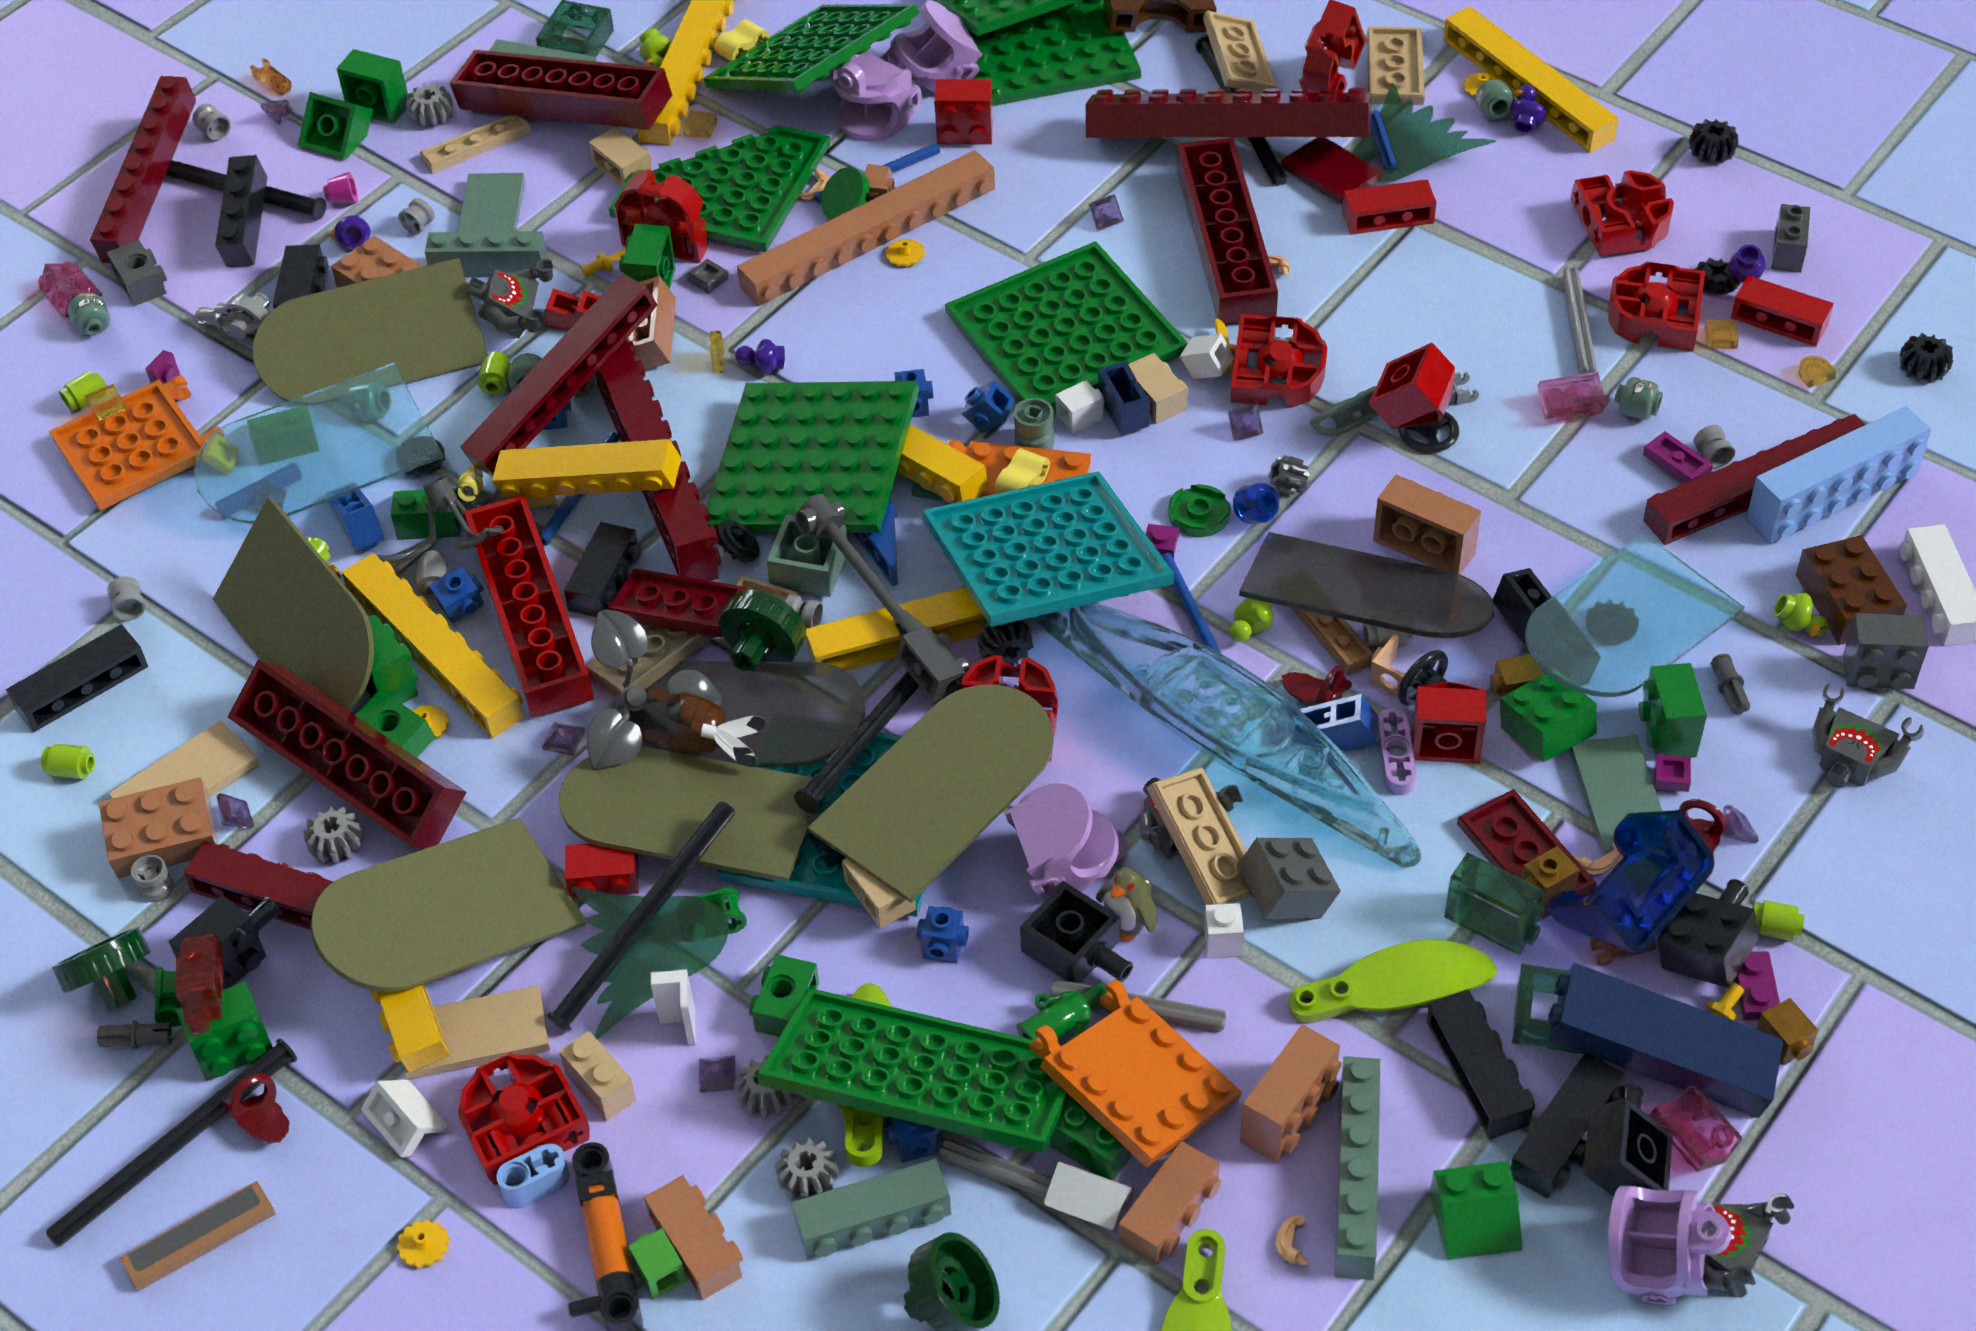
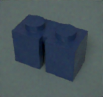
[1098,361,1150,435]

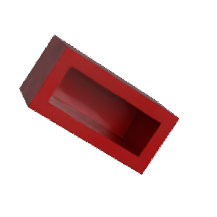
[565,843,639,899]

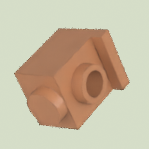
[864,164,895,202]

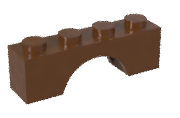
[1102,0,1217,32]

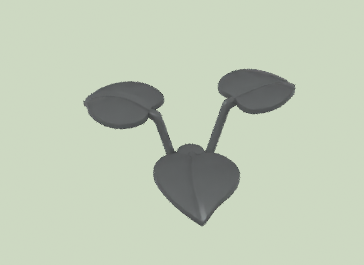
[377,476,506,564]
[587,610,722,769]

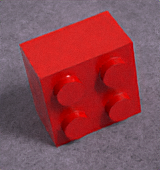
[934,79,993,144]

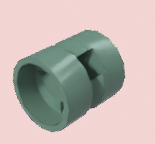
[1014,398,1054,449]

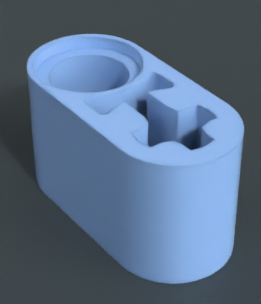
[496,1144,570,1208]

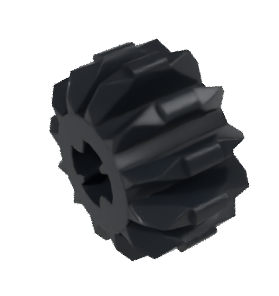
[1689,118,1739,164]
[1899,333,1953,383]
[976,620,1034,664]

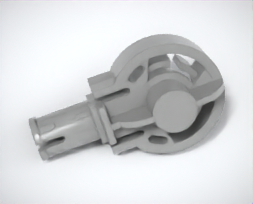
[195,292,270,342]

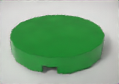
[821,167,870,220]
[1168,484,1231,537]

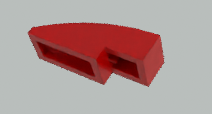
[541,288,601,331]

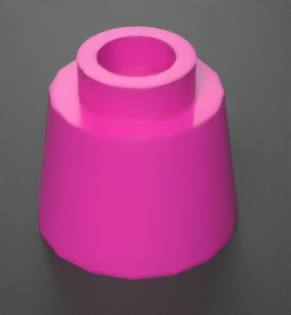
[323,172,358,204]

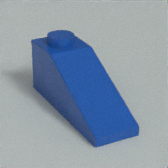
[326,483,385,551]
[853,500,898,587]
[1269,693,1379,751]

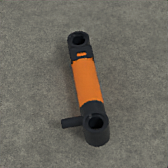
[568,1142,643,1331]

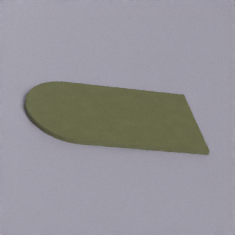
[253,258,488,406]
[213,498,374,711]
[808,684,1054,903]
[559,746,821,883]
[311,817,587,992]

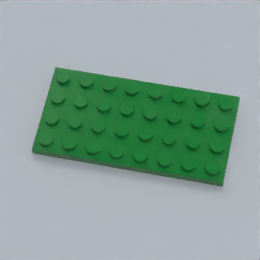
[758,988,1069,1154]

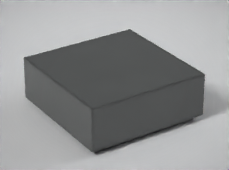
[687,259,729,293]

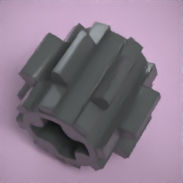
[1268,455,1310,495]

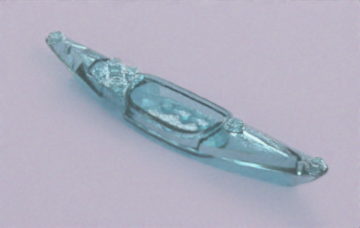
[1033,603,1421,868]

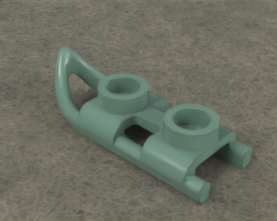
[1310,386,1378,435]

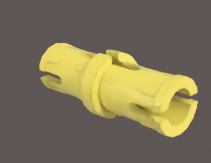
[458,466,483,502]

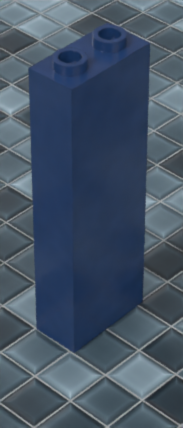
[1547,963,1783,1118]

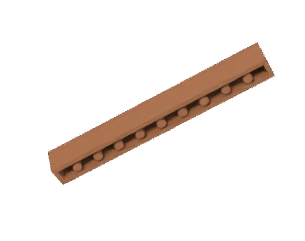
[737,150,995,306]

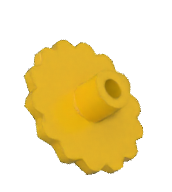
[1463,72,1500,97]
[885,239,925,267]
[411,704,449,738]
[396,1220,450,1269]

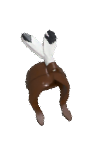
[641,688,767,767]

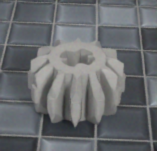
[406,83,453,128]
[304,806,364,864]
[734,1055,795,1120]
[775,1137,839,1200]

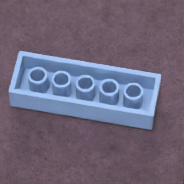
[1746,406,1931,544]

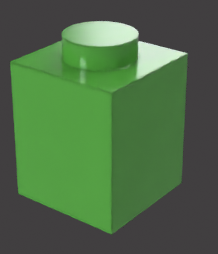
[628,1228,687,1299]

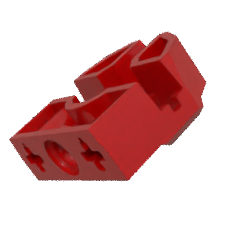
[1298,0,1366,93]
[614,169,708,263]
[1570,170,1674,256]
[1608,262,1706,351]
[1230,314,1328,408]
[960,655,1059,761]
[458,1053,590,1185]

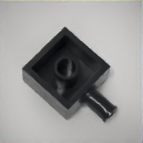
[1657,879,1759,988]
[1020,881,1133,983]
[168,895,281,997]
[1583,1084,1673,1197]

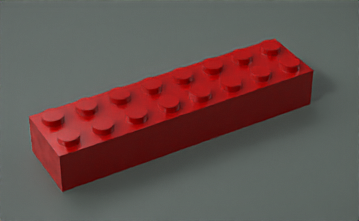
[464,494,594,718]

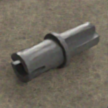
[1710,654,1750,715]
[97,1020,172,1049]

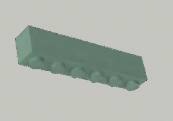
[1335,1056,1380,1280]

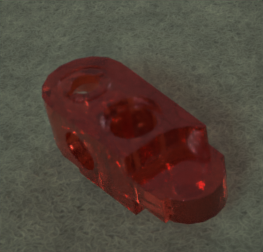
[176,933,224,1034]

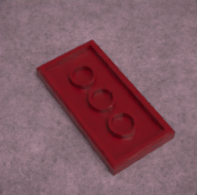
[606,568,748,638]
[1457,789,1598,921]

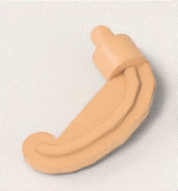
[799,169,829,201]
[1268,255,1290,276]
[1573,840,1625,876]
[1276,1215,1308,1265]

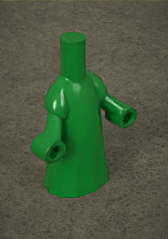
[1016,982,1107,1041]

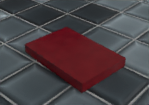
[1281,137,1382,205]

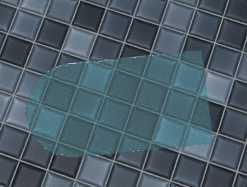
[194,363,443,524]
[1525,533,1745,697]

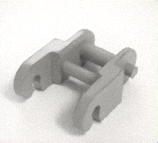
[1449,372,1479,405]

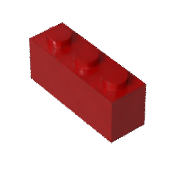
[1342,179,1437,235]
[1731,275,1834,347]

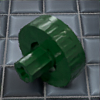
[719,590,807,671]
[52,926,151,1011]
[903,1232,1000,1331]

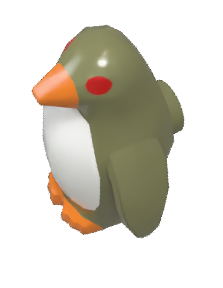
[1096,867,1157,942]

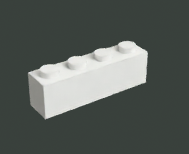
[1899,524,1976,646]

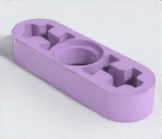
[1378,708,1417,795]

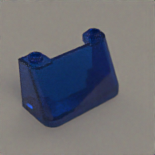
[1545,810,1715,952]

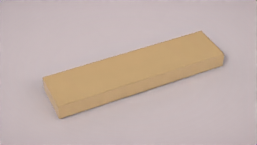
[420,115,532,174]

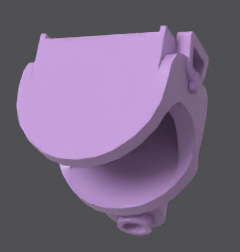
[880,0,982,93]
[833,52,922,141]
[1006,783,1129,900]
[1608,1186,1731,1306]

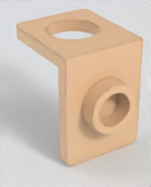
[1370,635,1405,697]

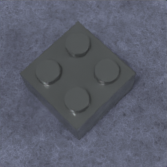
[1843,613,1929,689]
[1237,838,1341,919]

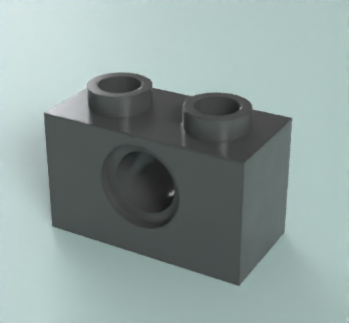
[1771,204,1811,272]
[107,240,167,306]

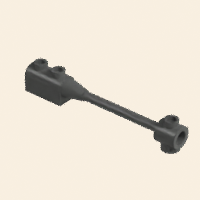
[796,494,970,703]

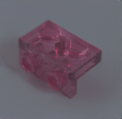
[39,262,102,318]
[1537,372,1611,421]
[1649,1085,1742,1172]

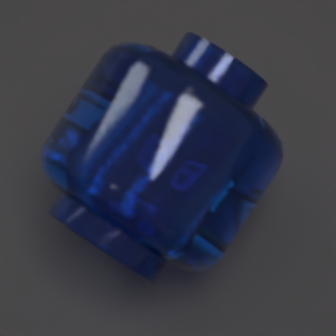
[1233,483,1280,524]

